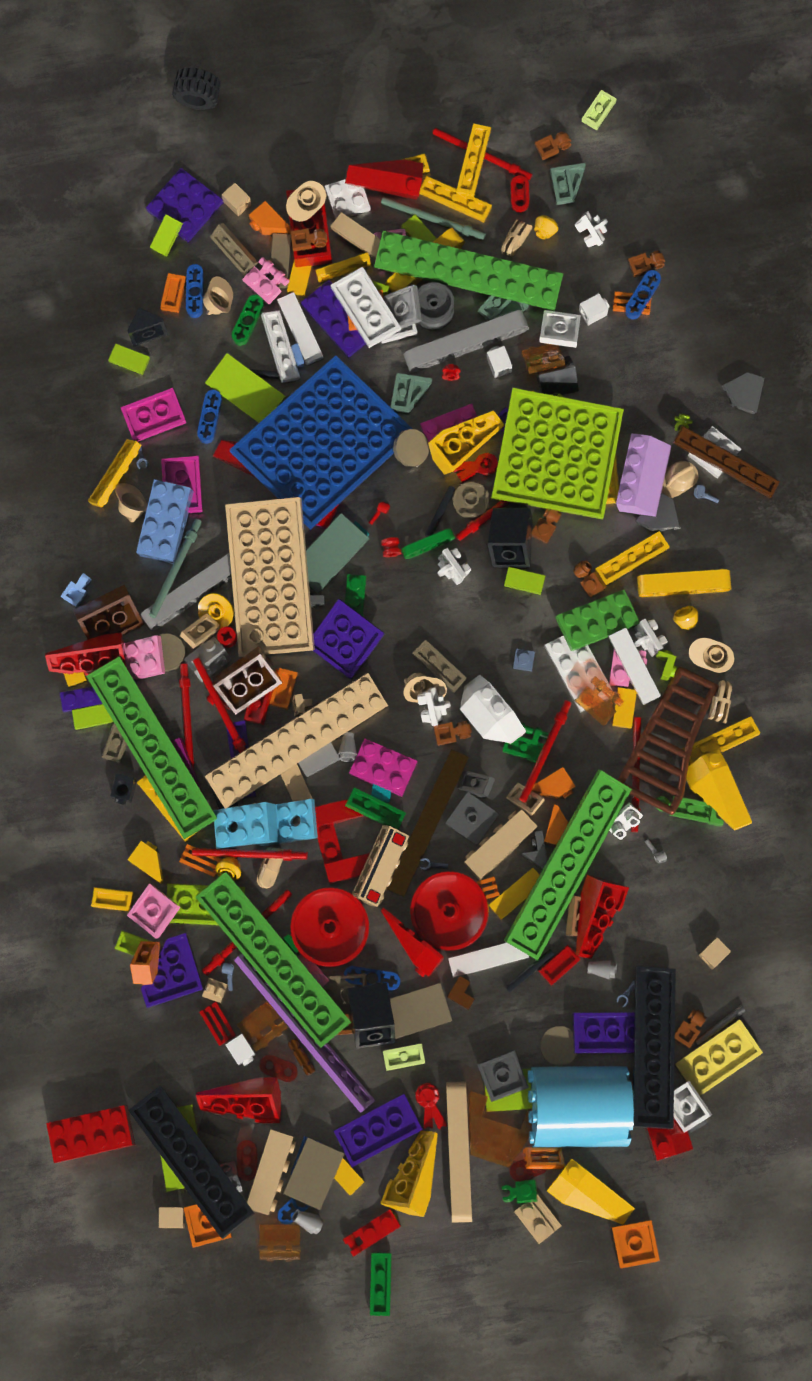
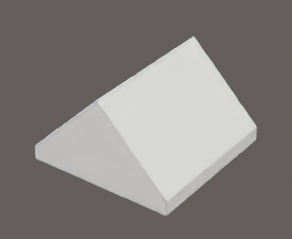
[674,1081,712,1133]

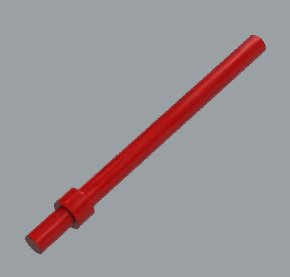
[432,128,533,181]
[455,500,510,541]
[193,657,246,753]
[179,664,194,769]
[519,700,572,802]
[631,717,641,832]
[192,848,308,861]
[202,889,292,976]

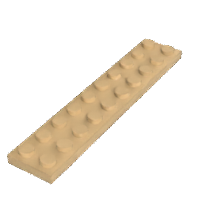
[205,673,388,809]

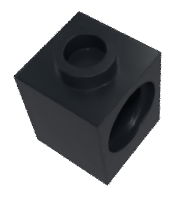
[110,774,137,805]

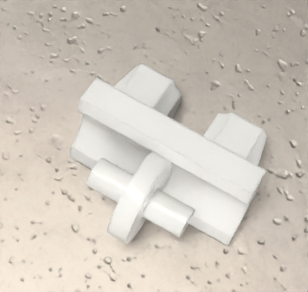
[575,211,608,247]
[438,548,471,585]
[634,619,668,657]
[417,687,451,726]
[609,802,644,840]

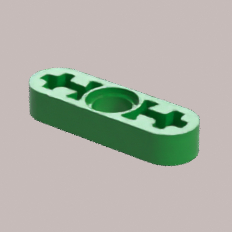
[231,295,264,346]
[401,528,455,559]

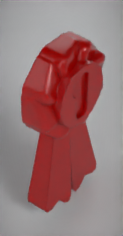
[453,453,498,483]
[415,1083,447,1129]

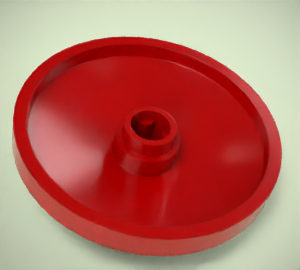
[410,871,489,951]
[291,888,369,967]

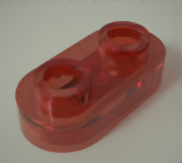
[259,1055,298,1082]
[237,1140,258,1181]
[510,1154,548,1181]

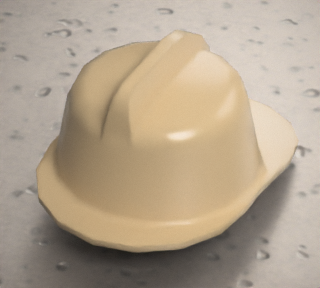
[286,181,326,222]
[203,276,233,315]
[661,461,698,498]
[115,483,148,522]
[689,638,734,673]
[403,673,447,703]

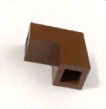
[447,976,475,1010]

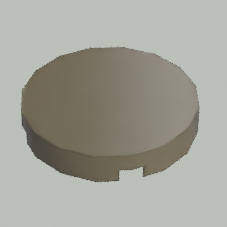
[393,429,429,467]
[452,481,490,519]
[158,633,186,672]
[540,1026,578,1066]

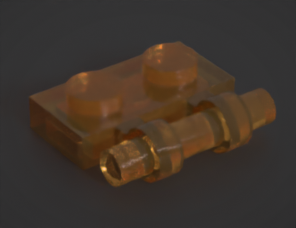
[522,343,565,374]
[574,676,624,726]
[237,1001,288,1052]
[259,1224,300,1262]

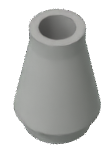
[338,732,357,762]
[588,960,617,980]
[292,1210,323,1234]

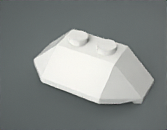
[460,675,526,744]

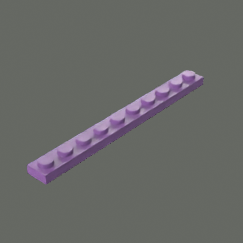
[234,954,375,1113]

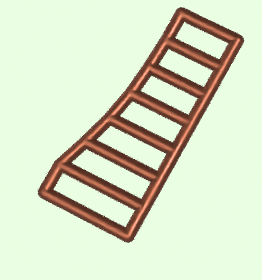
[618,667,719,815]

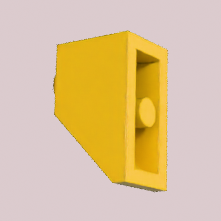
[128,841,164,884]

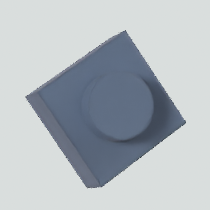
[513,649,535,672]

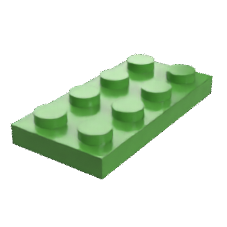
[555,590,640,651]

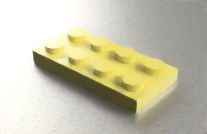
[674,1020,763,1096]

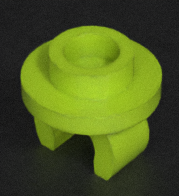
[674,414,693,431]

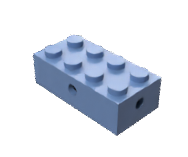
[136,479,194,564]

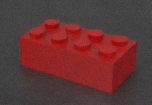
[286,190,332,267]
[46,1105,136,1163]

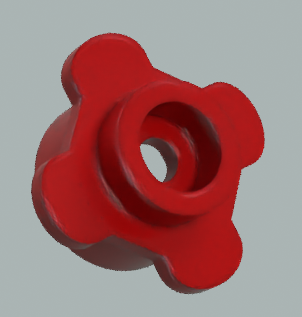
[442,364,461,381]

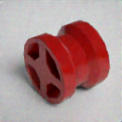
[381,537,401,557]
[217,626,237,648]

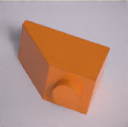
[249,201,291,235]
[531,767,576,799]
[544,804,568,847]
[130,941,160,985]

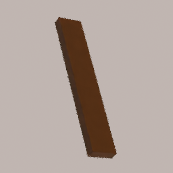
[673,426,780,499]

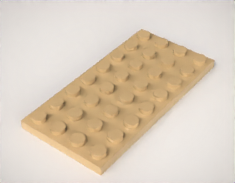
[225,497,315,657]

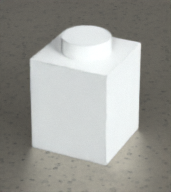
[579,294,609,325]
[487,346,512,378]
[226,1034,256,1066]

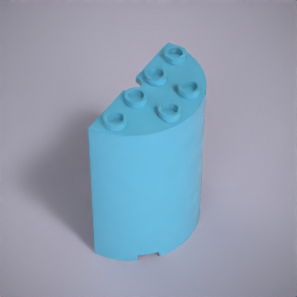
[528,1066,634,1147]

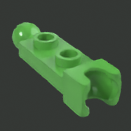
[656,796,724,826]

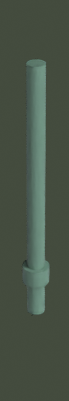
[381,197,486,240]
[149,519,202,618]

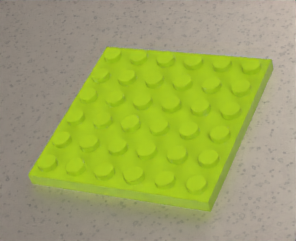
[492,388,624,520]

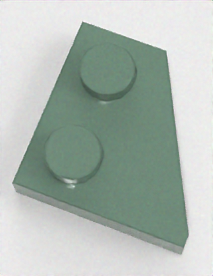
[550,163,586,205]
[478,296,529,321]
[391,373,432,413]

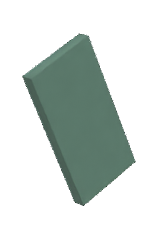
[306,513,369,593]

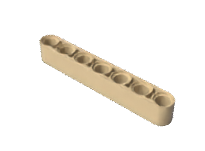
[446,1081,472,1223]

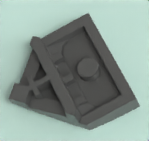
[721,372,764,414]
[636,493,680,533]

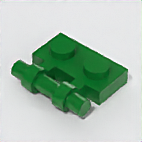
[502,722,549,762]

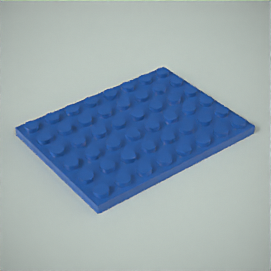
[230,355,412,530]

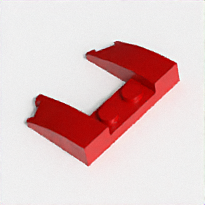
[315,799,370,885]

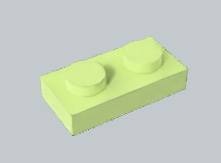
[582,90,617,130]
[383,1043,425,1071]

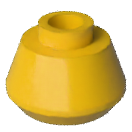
[534,215,558,239]
[673,606,698,630]
[215,857,241,881]

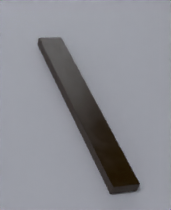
[386,749,469,897]

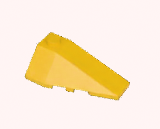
[428,410,505,474]
[686,749,752,830]
[380,1130,438,1217]
[547,1158,635,1225]

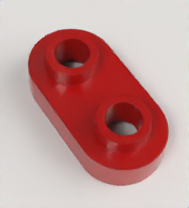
[510,175,529,213]

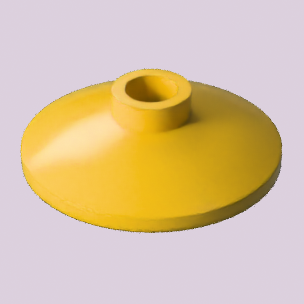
[198,593,234,631]

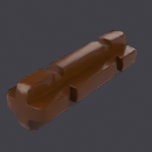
[288,1038,315,1076]

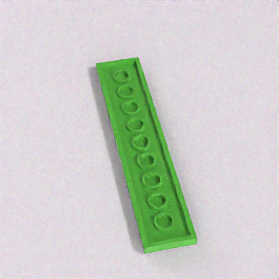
[374,231,563,311]
[86,657,217,839]
[504,770,632,960]
[196,872,351,1048]

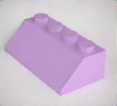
[616,433,671,517]

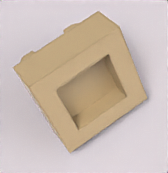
[291,694,313,718]
[202,978,228,1003]

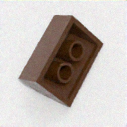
[73,585,144,640]
[212,646,282,715]

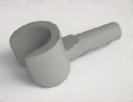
[645,839,667,863]

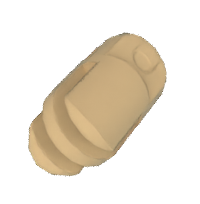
[501,219,533,257]
[708,680,732,724]
[256,847,283,889]

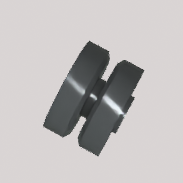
[418,283,454,330]

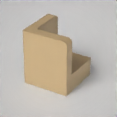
[222,183,251,216]
[699,937,731,969]
[159,1207,185,1228]

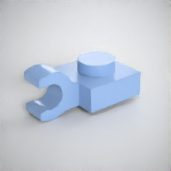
[60,573,92,608]

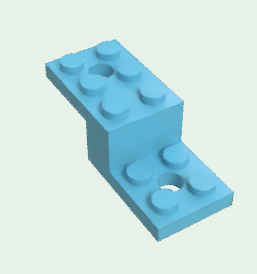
[213,799,318,849]

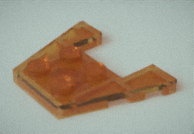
[469,1091,532,1168]

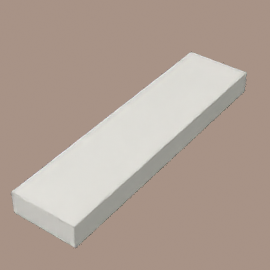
[277,292,324,365]
[261,310,300,383]
[608,628,661,705]
[448,943,529,978]

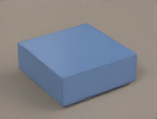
[291,343,305,368]

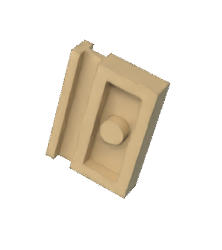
[514,1194,561,1244]

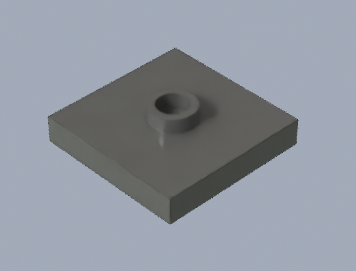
[445,792,499,846]
[477,1050,529,1102]

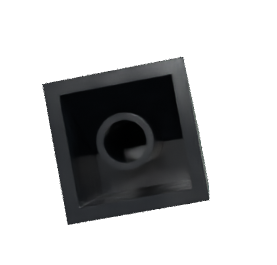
[488,508,533,567]
[348,982,395,1049]

